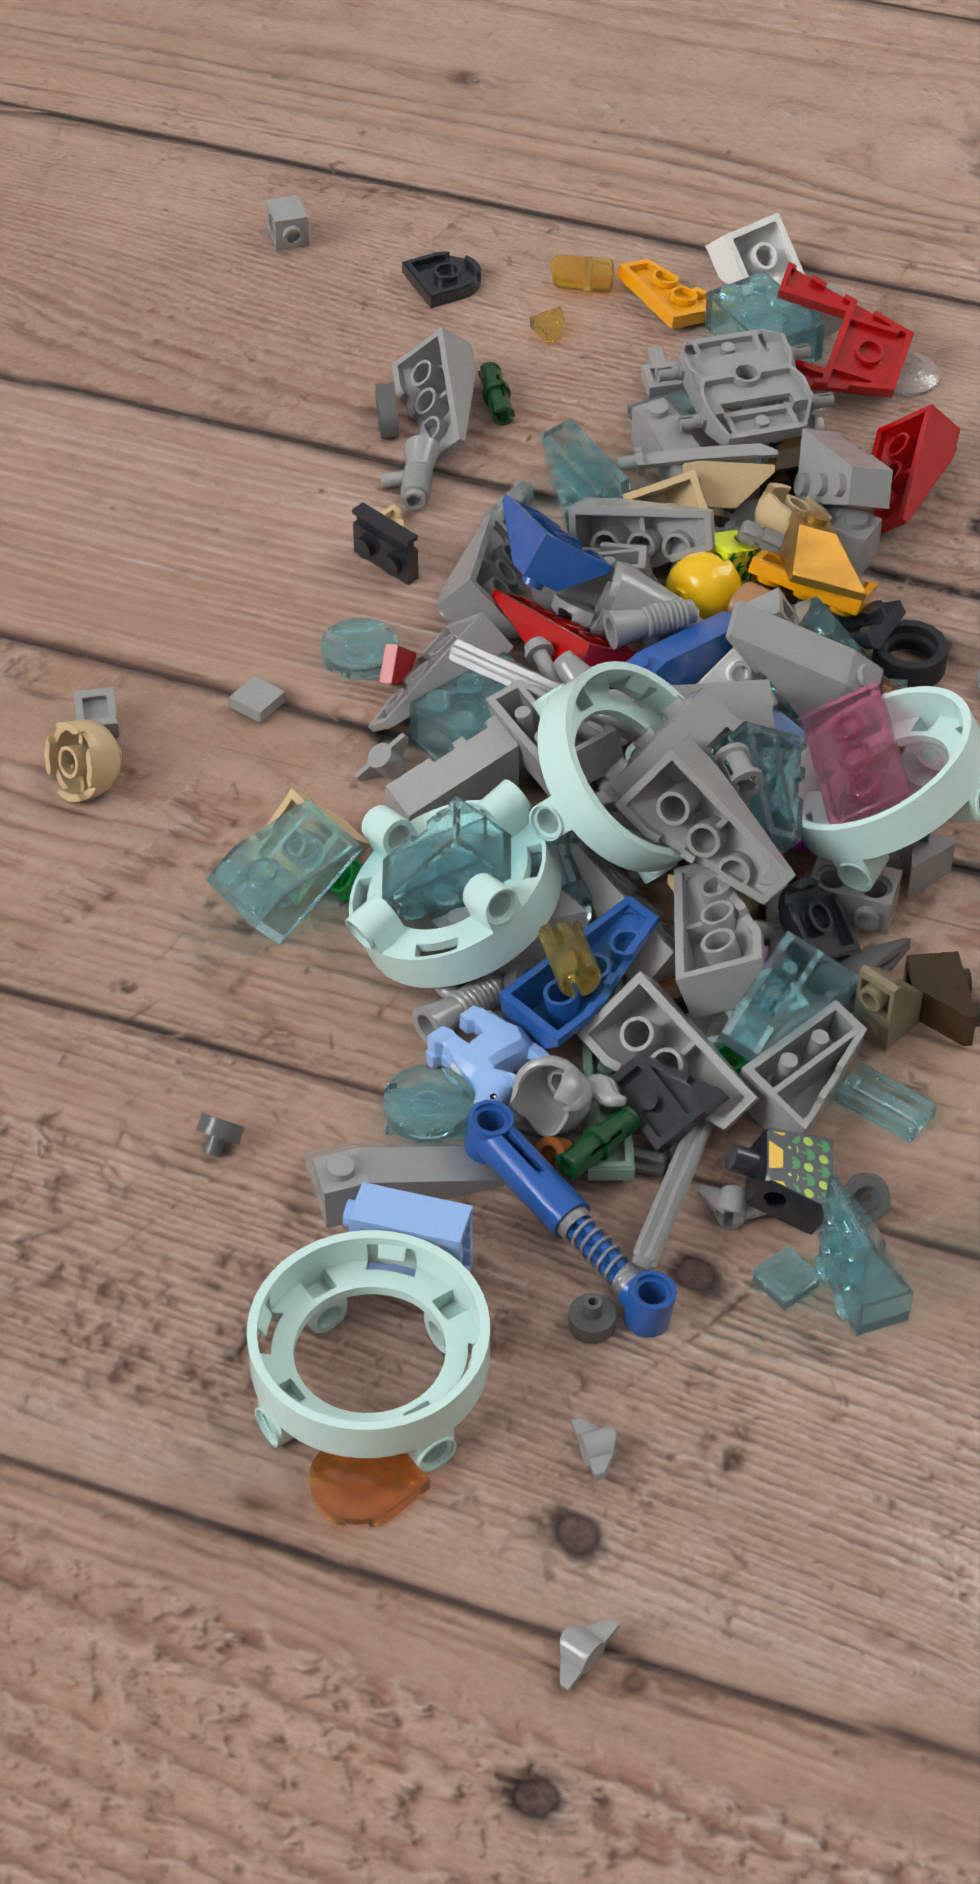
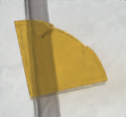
[530,306,565,345]

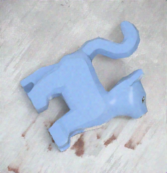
[425,1005,550,1117]

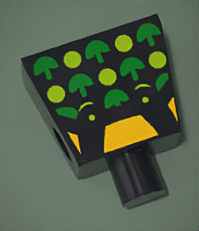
[725,1128,834,1235]

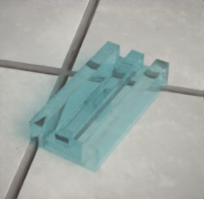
[835,1062,937,1143]

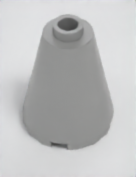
[590,559,704,641]

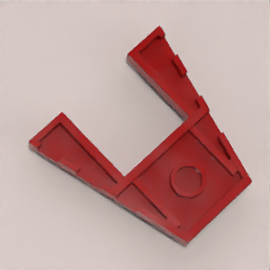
[746,262,914,398]

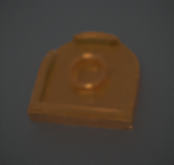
[309,1450,430,1527]

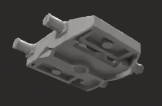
[655,329,835,445]

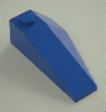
[502,494,612,592]
[609,611,733,690]
[498,895,659,1049]

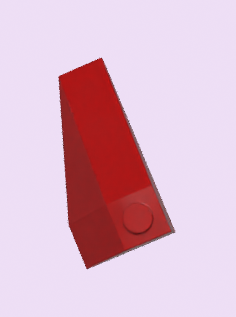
[871,404,961,534]
[492,589,637,667]

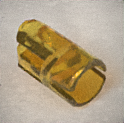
[550,255,614,293]
[538,920,601,997]

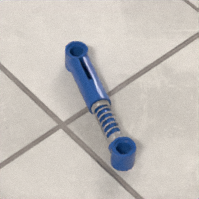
[464,1100,677,1337]

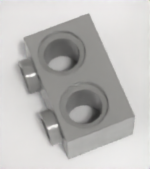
[810,856,903,935]

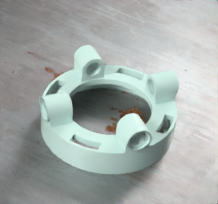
[529,661,717,884]
[780,686,980,892]
[345,779,561,988]
[247,1230,490,1472]

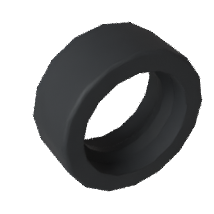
[872,620,948,690]

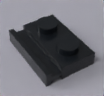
[352,502,419,585]

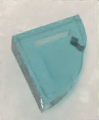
[562,880,592,922]

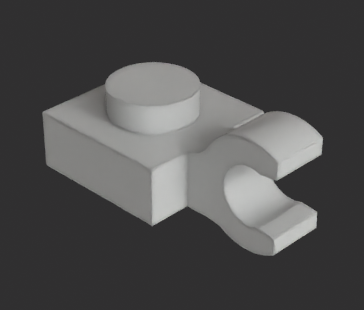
[641,346,684,399]

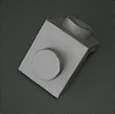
[73,687,120,738]

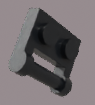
[818,600,906,650]

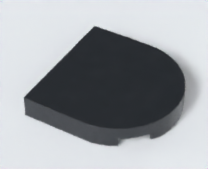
[402,251,481,308]
[778,877,861,970]

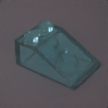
[205,798,364,945]

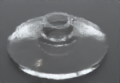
[893,351,941,397]

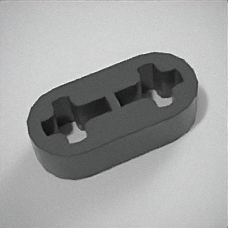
[375,383,399,438]

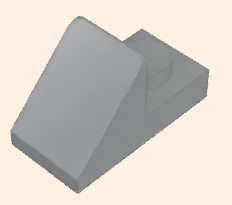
[886,835,955,897]

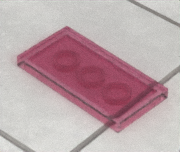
[801,681,913,824]

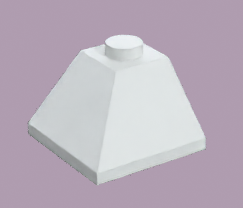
[705,212,805,301]

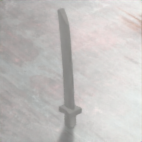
[617,443,778,476]

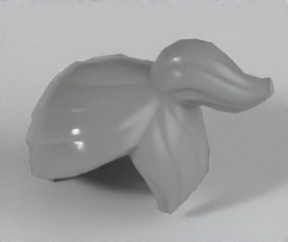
[509,1055,627,1137]

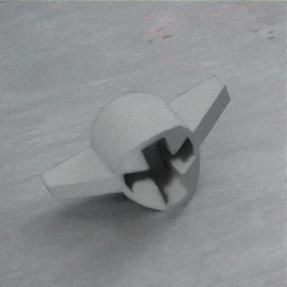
[354,732,409,782]
[698,1184,767,1230]
[571,1418,618,1480]
[560,1619,620,1693]

